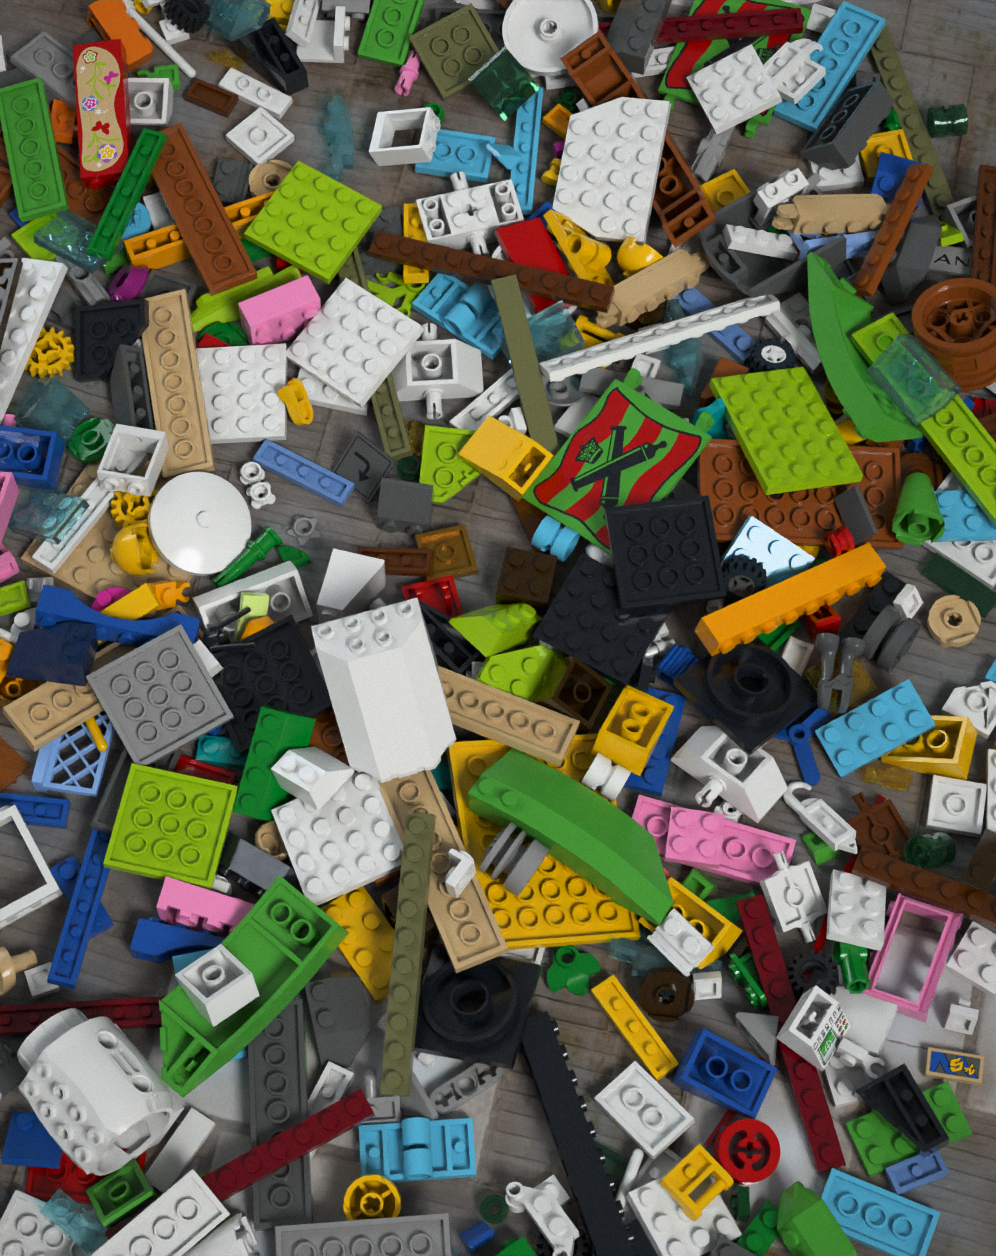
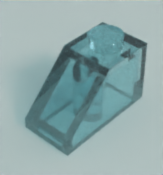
[40,1188,107,1254]

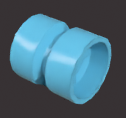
[531,516,580,562]

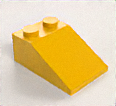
[591,685,675,776]
[881,715,977,780]

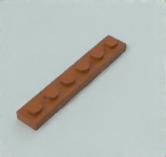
[853,163,933,296]

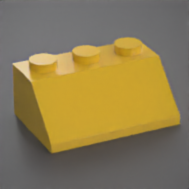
[638,877,743,969]

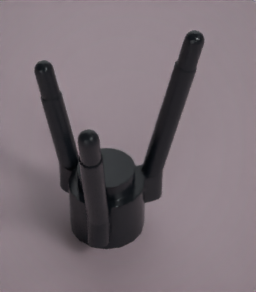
[203,607,257,653]

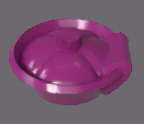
[108,264,149,303]

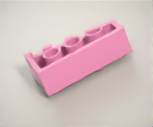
[156,876,255,938]

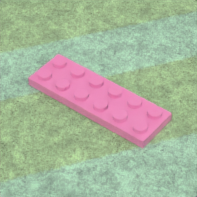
[632,794,796,887]

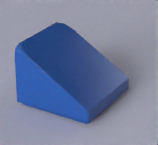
[459,1221,494,1253]

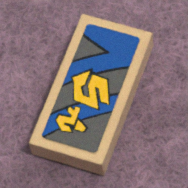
[924,1047,984,1086]

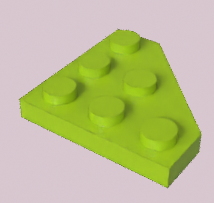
[419,425,481,505]
[475,645,564,703]

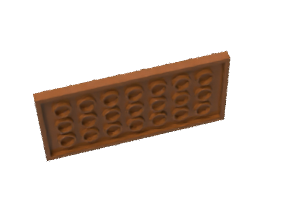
[697,439,904,550]

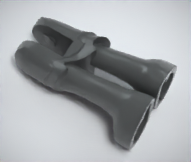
[815,633,866,713]

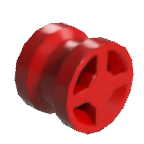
[823,526,855,558]

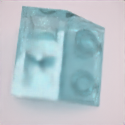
[13,377,91,449]

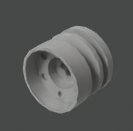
[478,822,550,897]

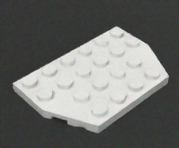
[552,97,671,245]

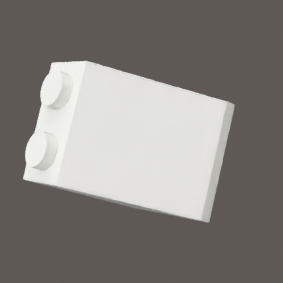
[317,548,386,624]

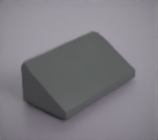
[834,485,878,545]

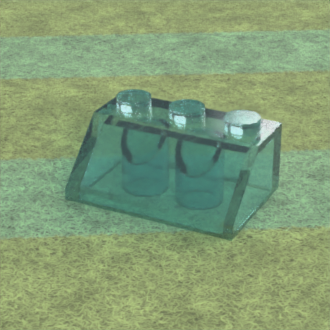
[205,0,271,41]
[495,300,586,368]
[866,334,962,426]

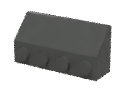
[606,0,672,75]
[800,80,895,170]

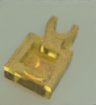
[863,766,913,792]

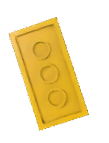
[321,886,422,1004]

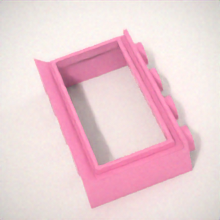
[862,893,963,1023]

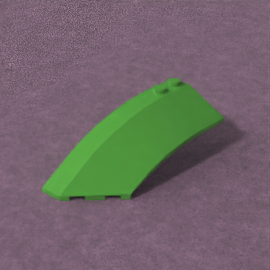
[807,252,924,443]
[468,748,673,926]
[159,875,349,1098]

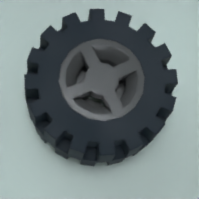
[722,555,767,603]

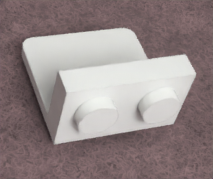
[297,6,350,63]

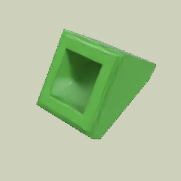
[100,246,128,276]
[801,831,840,865]
[681,868,718,901]

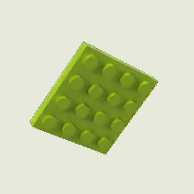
[244,160,382,284]
[103,763,239,891]

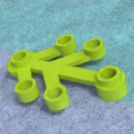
[366,272,428,318]

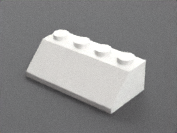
[192,561,313,654]

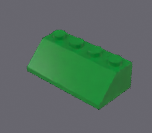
[233,705,316,821]

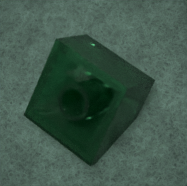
[468,46,540,121]

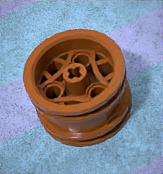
[912,278,996,392]

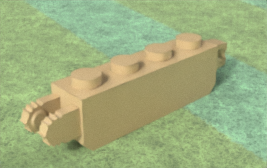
[772,194,891,235]
[595,249,711,329]

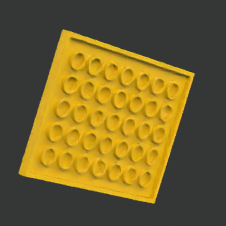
[446,734,641,950]

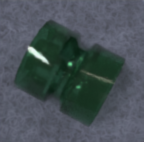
[927,104,968,139]
[904,832,956,870]

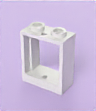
[369,107,441,166]
[97,424,169,497]

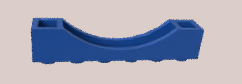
[35,585,201,647]
[130,917,226,964]

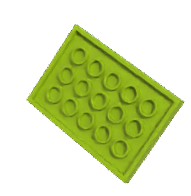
[709,367,863,495]

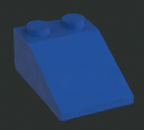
[0,425,66,490]
[671,1028,778,1119]

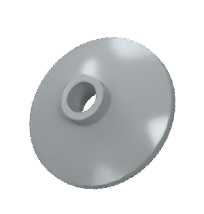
[541,374,585,406]

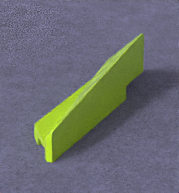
[191,265,302,332]

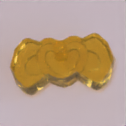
[208,49,243,69]
[407,420,425,457]

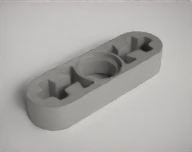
[430,1063,503,1115]

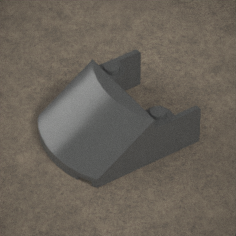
[699,169,847,297]

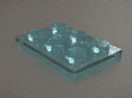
[33,210,124,274]
[8,488,90,545]

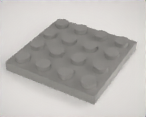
[86,624,234,766]

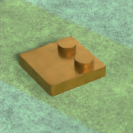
[414,524,478,581]

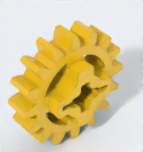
[24,327,75,380]
[110,486,161,533]

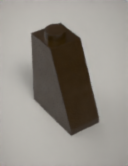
[962,828,996,892]

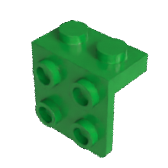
[728,952,767,1012]

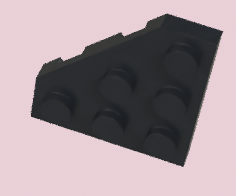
[75,299,149,383]

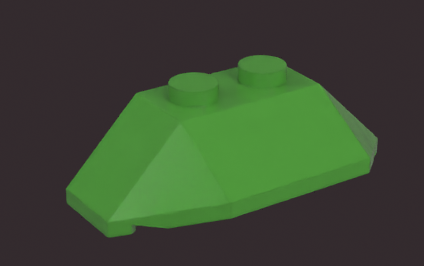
[777,1181,857,1256]

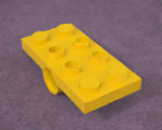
[543,209,615,286]

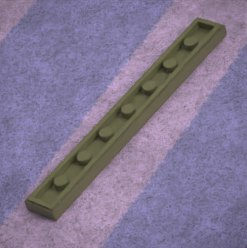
[491,275,560,460]

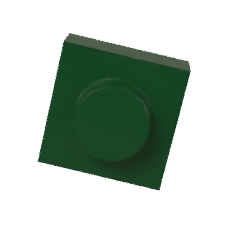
[730,1186,750,1222]

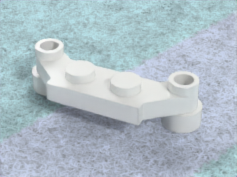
[505,1182,579,1256]

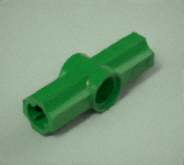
[833,941,871,994]

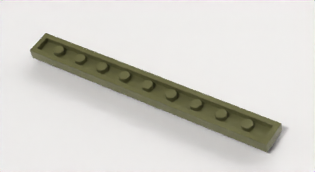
[869,16,955,220]
[338,245,413,460]
[379,813,436,1097]

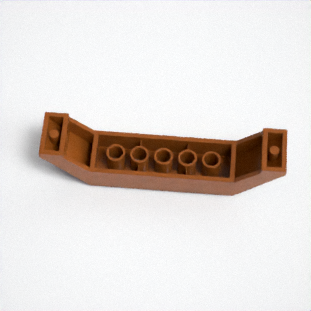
[560,30,717,248]

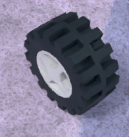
[748,339,796,373]

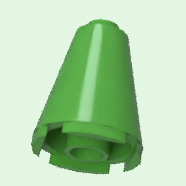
[892,472,945,546]

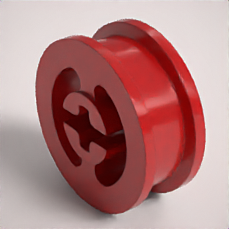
[713,1119,780,1185]

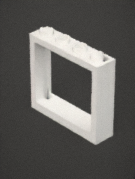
[0,805,64,929]

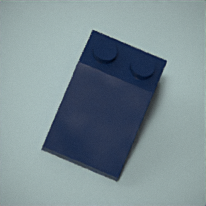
[6,622,98,686]

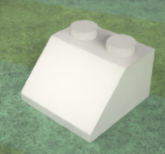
[128,78,174,126]
[271,747,355,810]
[175,944,260,1027]

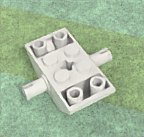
[416,171,524,257]
[391,323,484,420]
[670,726,788,823]

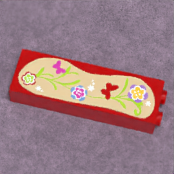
[73,39,133,190]

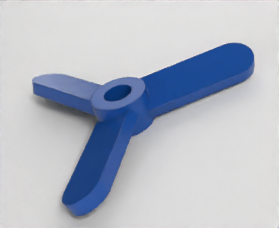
[773,699,836,786]

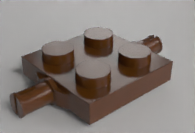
[846,792,918,861]

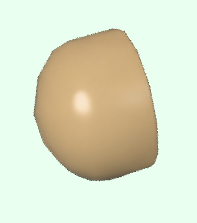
[255,820,289,861]

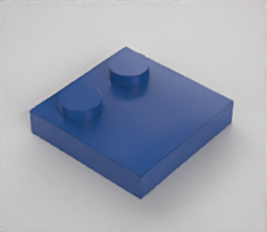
[1,1111,63,1169]

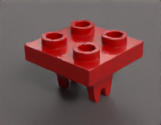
[402,575,463,619]

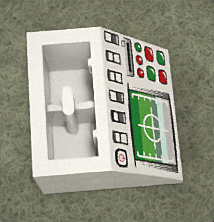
[776,985,850,1071]

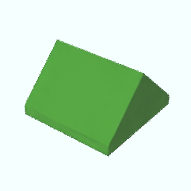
[86,1159,158,1229]

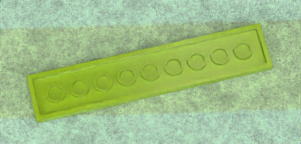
[850,312,996,527]

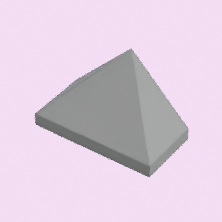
[735,1012,779,1066]
[400,1070,439,1121]

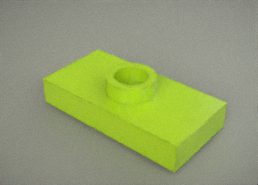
[937,220,964,247]
[0,580,32,616]

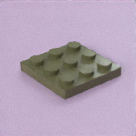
[409,3,507,101]

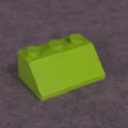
[449,602,542,657]

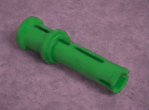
[212,526,282,588]

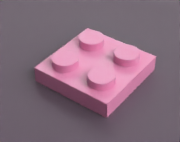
[664,807,726,869]

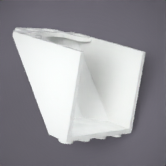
[311,598,456,783]

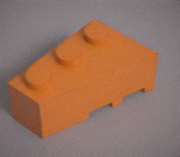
[86,0,153,72]

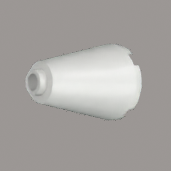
[182,1213,260,1256]

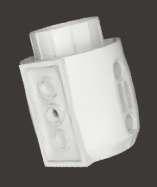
[17,1008,184,1176]

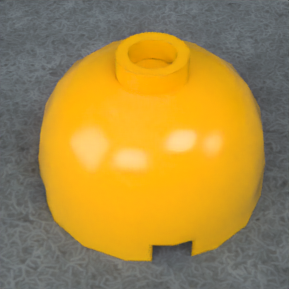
[617,236,664,279]
[110,522,158,576]
[343,1174,401,1221]

